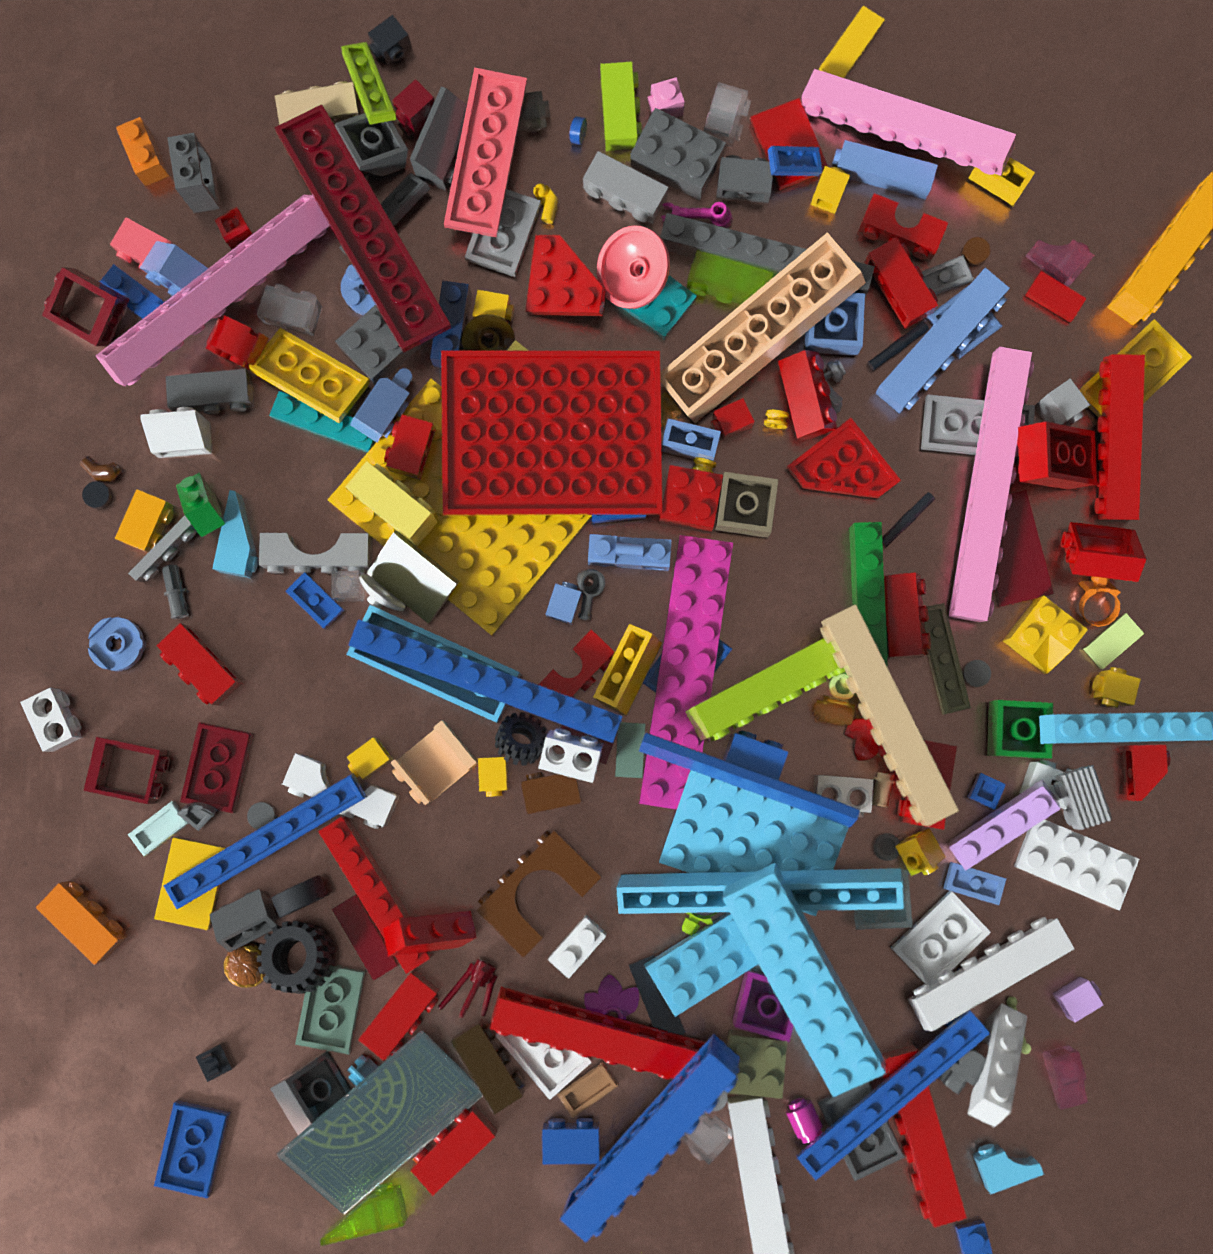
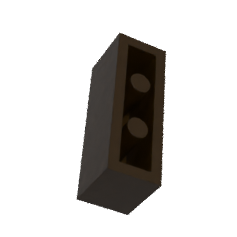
[450,1019,526,1115]

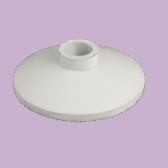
[359,574,405,611]

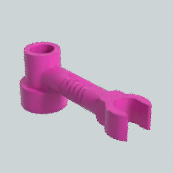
[661,202,733,228]

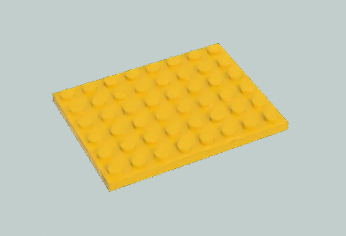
[328,379,592,636]

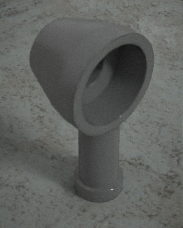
[576,569,605,620]

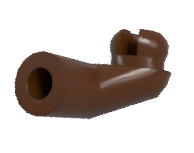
[80,456,121,482]

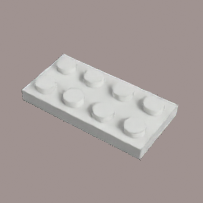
[1014,819,1139,910]

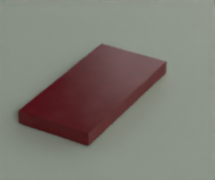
[995,490,1054,607]

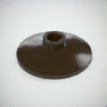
[462,314,515,351]

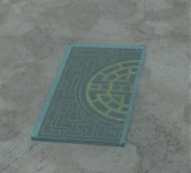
[277,1030,483,1215]

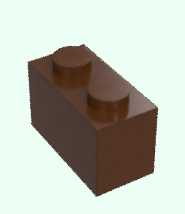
[521,772,582,814]

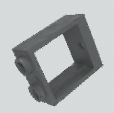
[167,133,220,213]

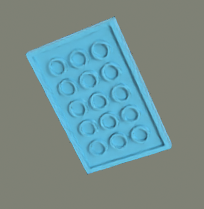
[659,770,849,916]

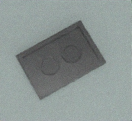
[817,1081,905,1181]

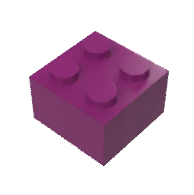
[732,969,794,1042]

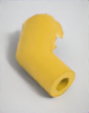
[533,183,558,224]

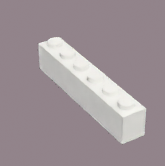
[908,917,1074,1031]
[727,1095,795,1254]

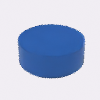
[569,116,587,145]

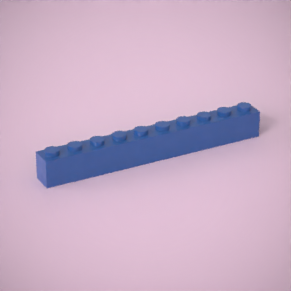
[348,619,623,743]

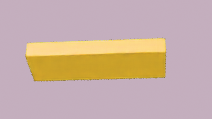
[819,6,885,79]

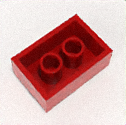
[1017,421,1097,489]
[897,740,957,830]

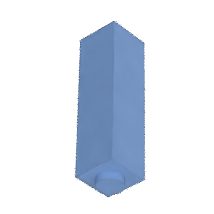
[832,140,938,200]

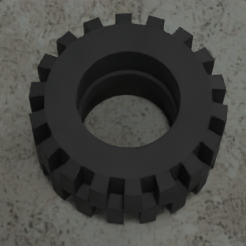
[257,921,336,994]

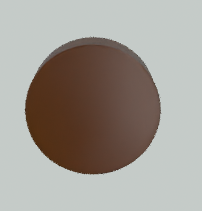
[962,237,990,266]

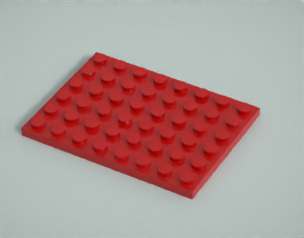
[441,351,662,516]

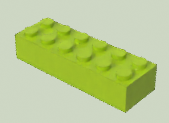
[686,638,845,742]

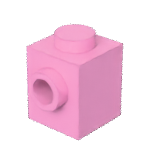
[647,77,684,118]

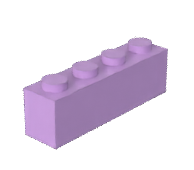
[949,780,1060,870]

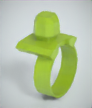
[682,912,718,936]

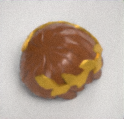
[223,942,266,988]

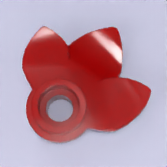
[844,718,886,761]

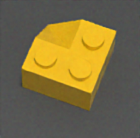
[1003,596,1088,675]

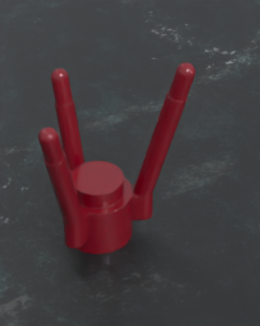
[438,959,498,1018]

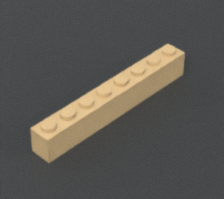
[820,605,958,826]

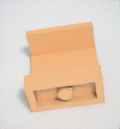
[391,720,478,805]

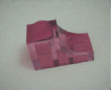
[1025,239,1095,287]
[1042,1045,1088,1110]

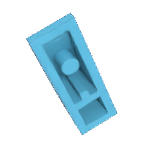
[212,490,258,578]

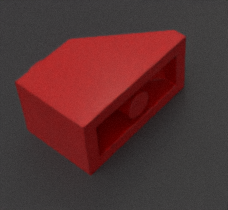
[1124,745,1171,801]

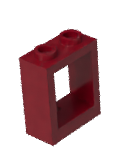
[42,267,129,346]
[83,737,170,804]

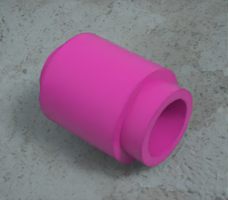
[786,1097,823,1143]

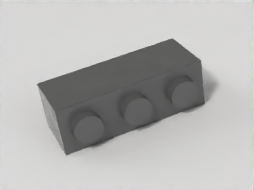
[165,369,254,414]

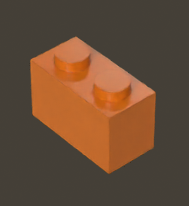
[116,117,169,186]

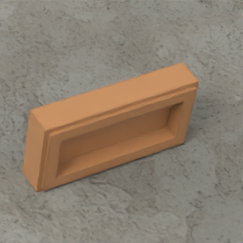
[557,1061,619,1118]

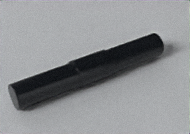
[868,321,929,371]
[882,492,935,548]

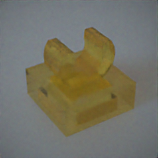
[661,391,682,429]

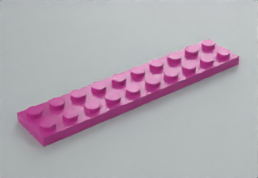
[639,535,733,809]

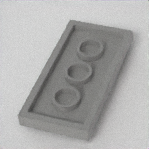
[921,395,1035,459]

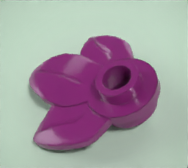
[584,974,639,1020]

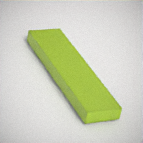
[341,42,396,125]

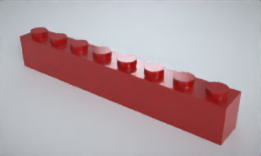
[490,986,706,1080]

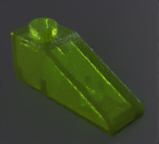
[320,1183,408,1246]

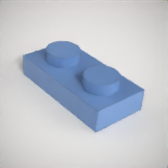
[943,862,1006,905]

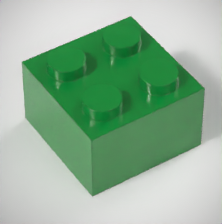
[987,700,1053,759]

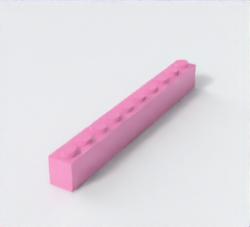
[96,194,330,386]
[948,347,1034,622]

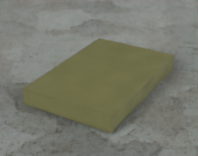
[367,531,460,624]

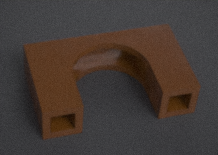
[476,830,602,958]

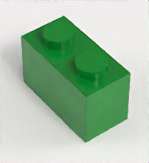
[176,472,225,537]

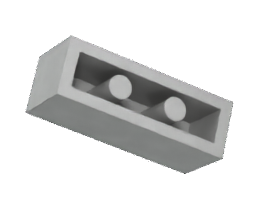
[583,151,668,224]

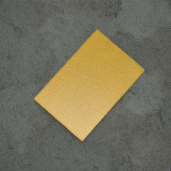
[154,837,226,930]

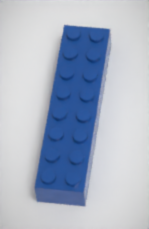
[560,1034,740,1243]

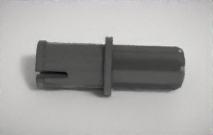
[162,565,189,619]

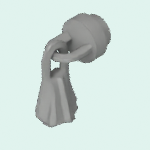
[824,360,846,414]

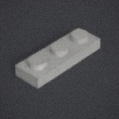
[128,515,197,582]

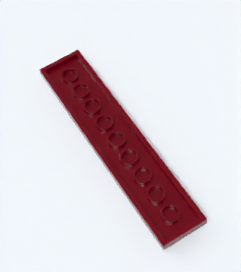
[274,104,451,353]

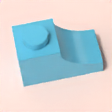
[972,1144,1044,1194]

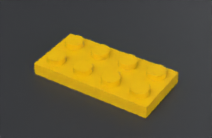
[1079,319,1192,417]
[249,328,370,423]

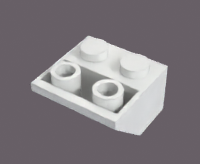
[141,407,212,458]

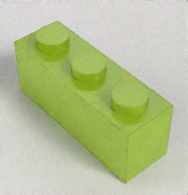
[600,62,642,151]

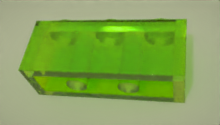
[686,250,774,304]

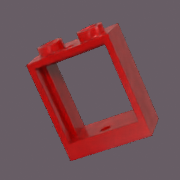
[1061,522,1147,582]

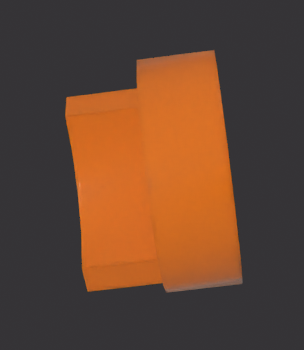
[1078,577,1121,627]

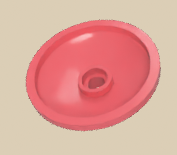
[597,226,670,309]

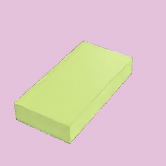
[1083,613,1144,669]

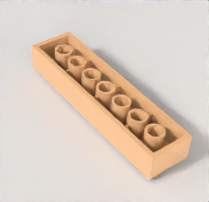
[660,232,866,424]

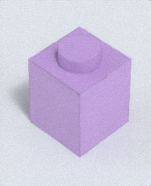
[1052,977,1104,1022]

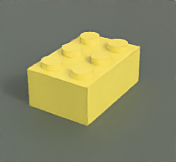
[345,461,437,547]

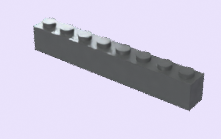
[660,213,875,297]

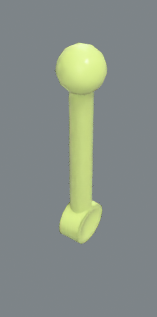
[1006,997,1031,1054]

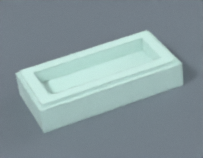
[128,801,189,856]

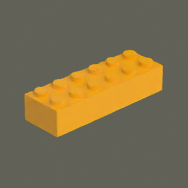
[1107,171,1213,326]

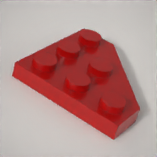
[525,235,606,316]
[786,418,901,498]

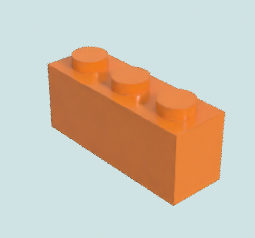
[35,881,127,965]

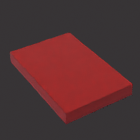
[750,98,828,191]

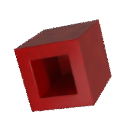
[710,398,755,441]

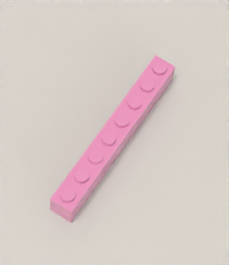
[802,69,1016,176]

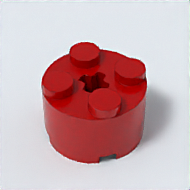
[205,315,270,371]

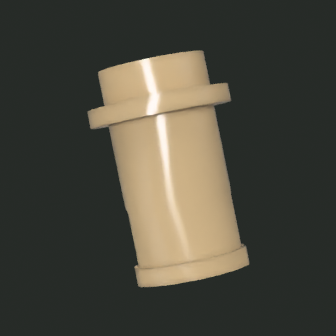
[872,772,896,808]

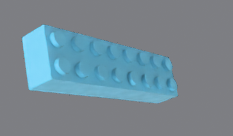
[722,863,885,1097]

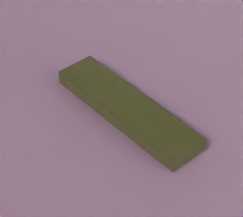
[924,603,971,715]

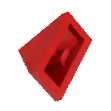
[215,207,253,250]

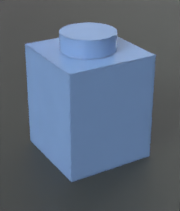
[545,581,582,625]

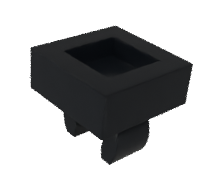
[196,1043,235,1082]

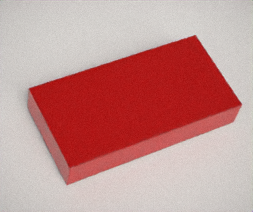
[1025,271,1087,323]

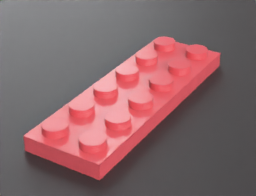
[444,68,527,238]

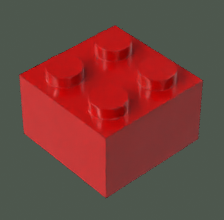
[659,465,723,533]

